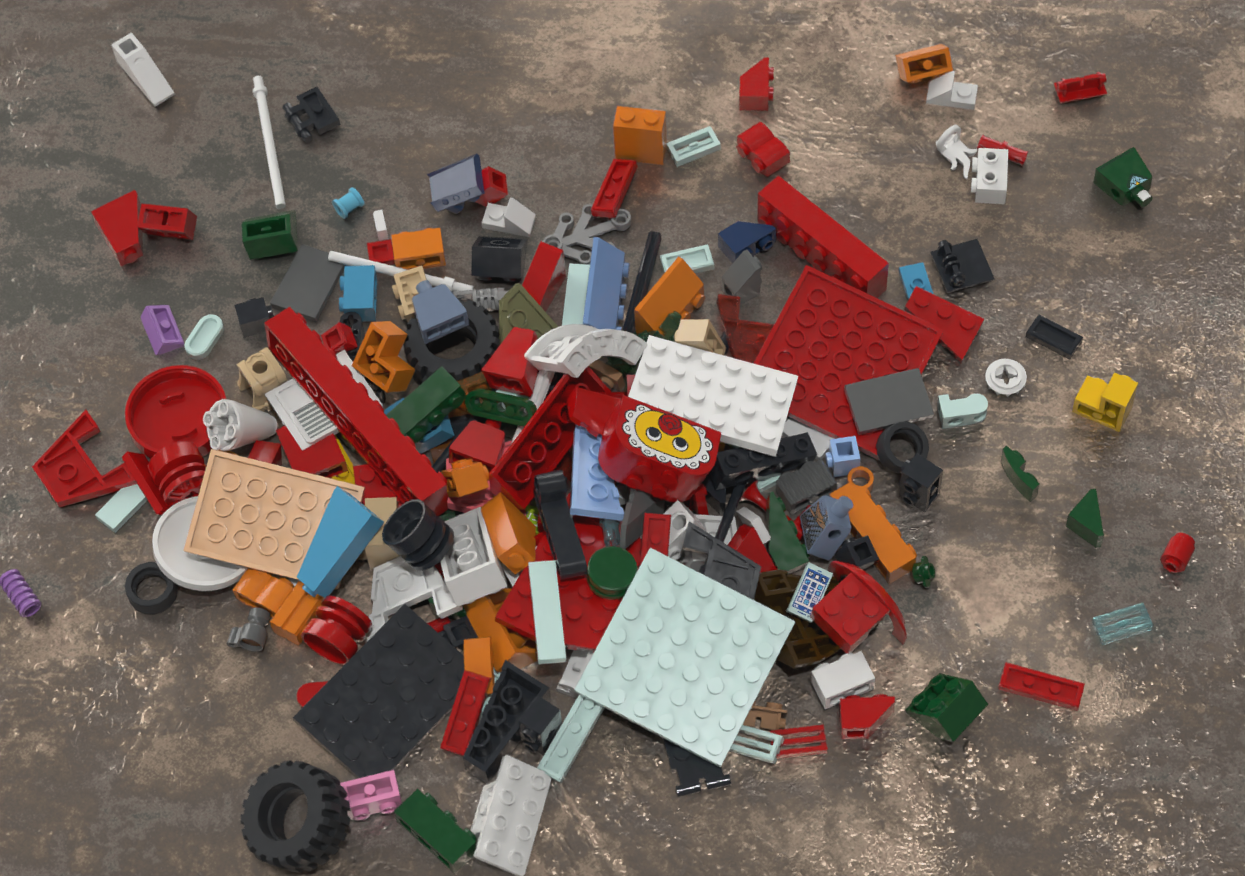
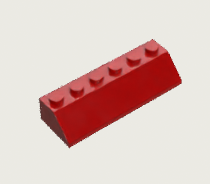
[489,366,611,510]

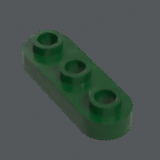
[465,388,537,426]

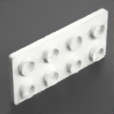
[471,755,552,876]

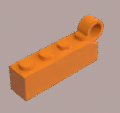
[829,466,917,584]

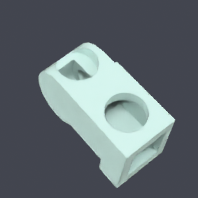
[937,394,988,429]

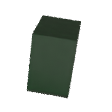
[1066,489,1104,548]

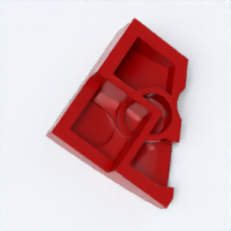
[566,387,621,437]

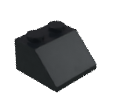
[471,236,527,282]

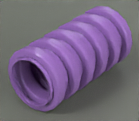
[0,569,41,617]

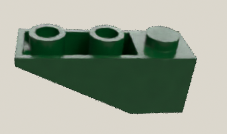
[766,491,810,574]

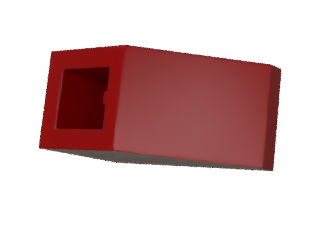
[739,57,774,111]
[839,694,895,740]

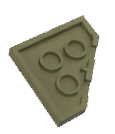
[499,283,558,345]

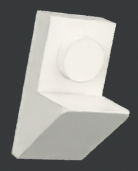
[926,71,978,110]
[482,197,536,237]

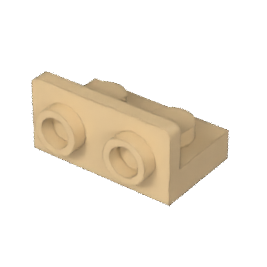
[392,266,427,322]

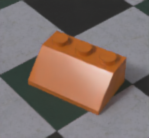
[634,256,705,342]
[463,588,538,672]

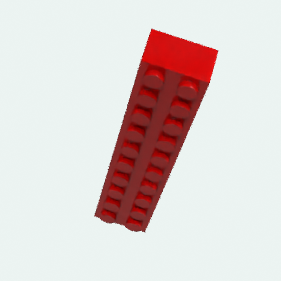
[264,307,449,516]

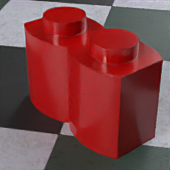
[736,122,790,177]

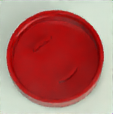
[125,365,227,458]

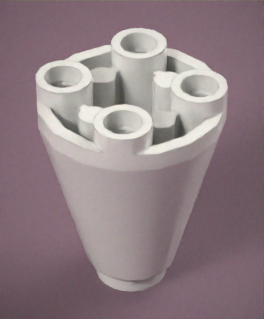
[203,399,277,451]

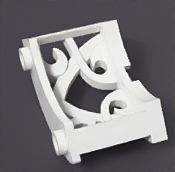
[524,324,648,378]

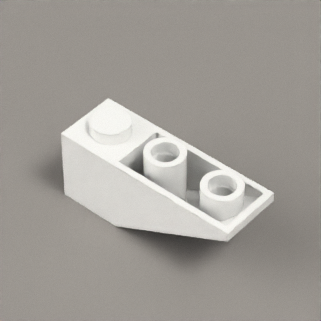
[111,33,175,107]

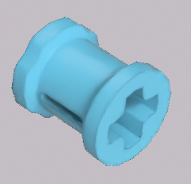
[332,187,365,219]

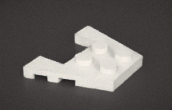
[367,556,463,641]

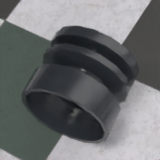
[382,499,454,571]

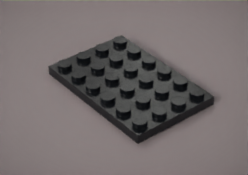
[293,604,465,779]

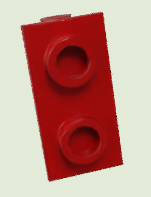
[1054,72,1107,103]

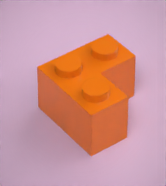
[352,321,415,393]

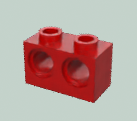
[137,203,197,240]

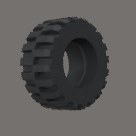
[403,298,500,395]
[241,760,350,872]

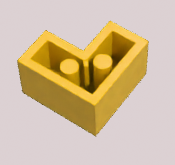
[1072,372,1138,432]

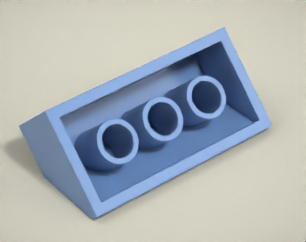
[583,237,630,331]

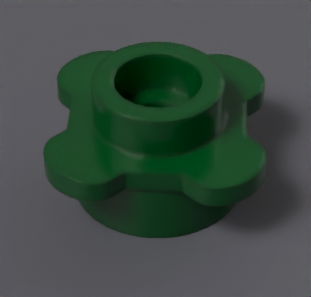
[912,556,936,588]

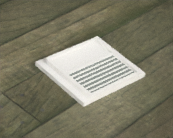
[265,350,383,451]

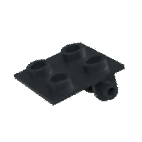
[930,239,995,293]

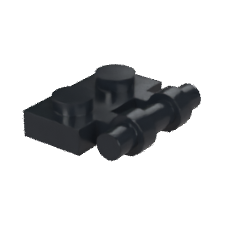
[282,86,341,143]

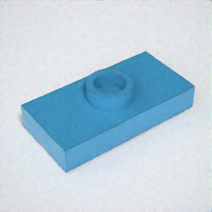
[899,262,933,300]

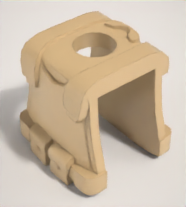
[236,347,288,412]

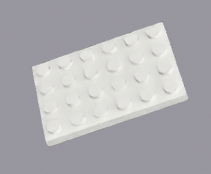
[628,335,798,457]

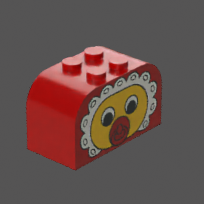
[598,395,722,502]

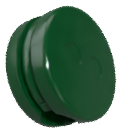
[587,546,637,600]

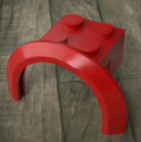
[810,561,907,654]

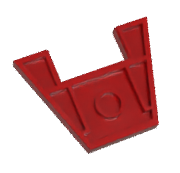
[32,410,137,507]

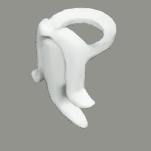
[936,125,977,179]

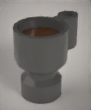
[227,607,270,652]

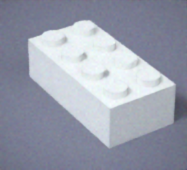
[440,507,507,607]

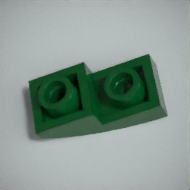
[1001,446,1040,502]

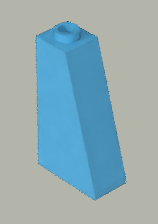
[297,486,384,598]

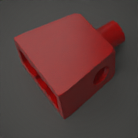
[449,419,505,473]

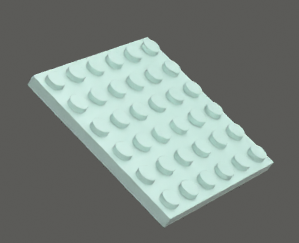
[574,548,795,768]

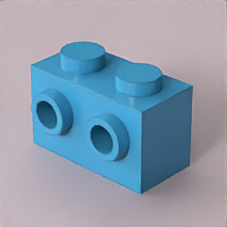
[339,265,377,321]

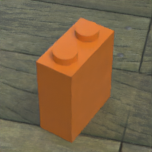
[613,106,667,165]

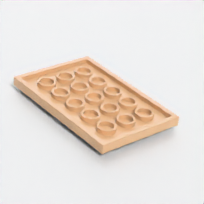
[183,449,365,590]

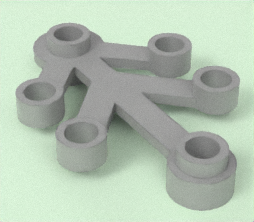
[542,204,631,265]

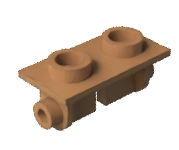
[743,700,788,730]

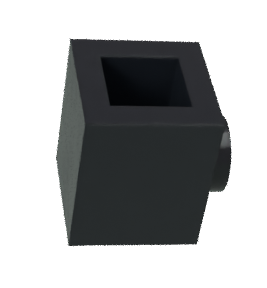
[234,297,274,338]
[834,535,879,577]

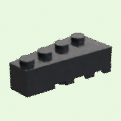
[463,660,551,784]

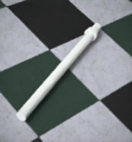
[253,76,286,209]

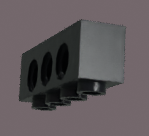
[709,432,818,490]

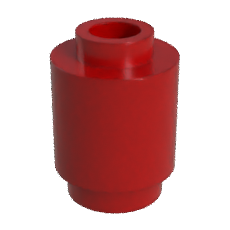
[1160,532,1195,573]

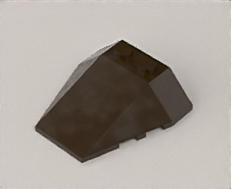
[755,569,878,668]

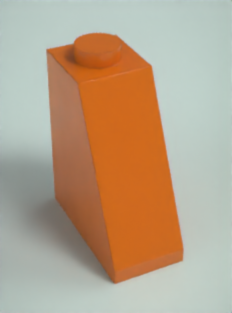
[481,492,536,575]

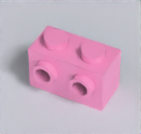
[340,770,402,820]

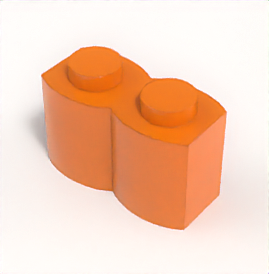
[232,568,294,618]

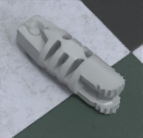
[453,288,508,311]

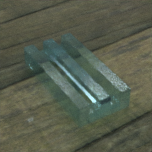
[1092,603,1154,645]

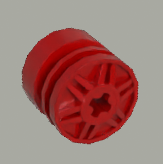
[147,441,206,508]
[301,596,373,665]

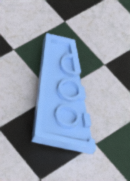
[570,425,624,521]

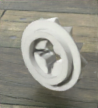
[985,359,1027,397]

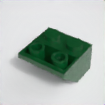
[241,210,298,260]
[905,673,988,742]

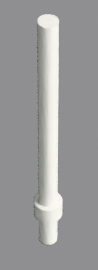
[328,251,474,292]

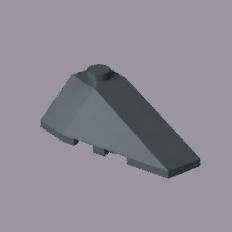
[620,488,672,549]

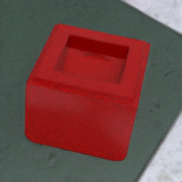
[321,322,357,354]

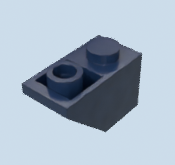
[718,221,776,264]

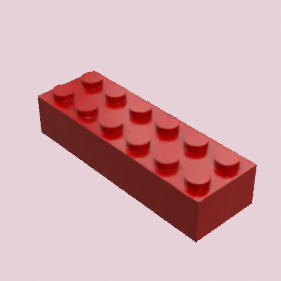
[757,175,889,298]

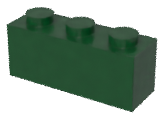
[386,366,466,444]
[394,788,477,874]

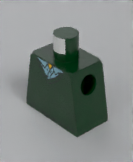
[1093,147,1153,207]

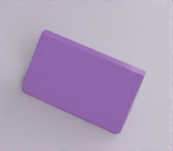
[141,305,184,355]

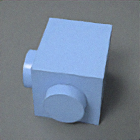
[825,436,860,477]

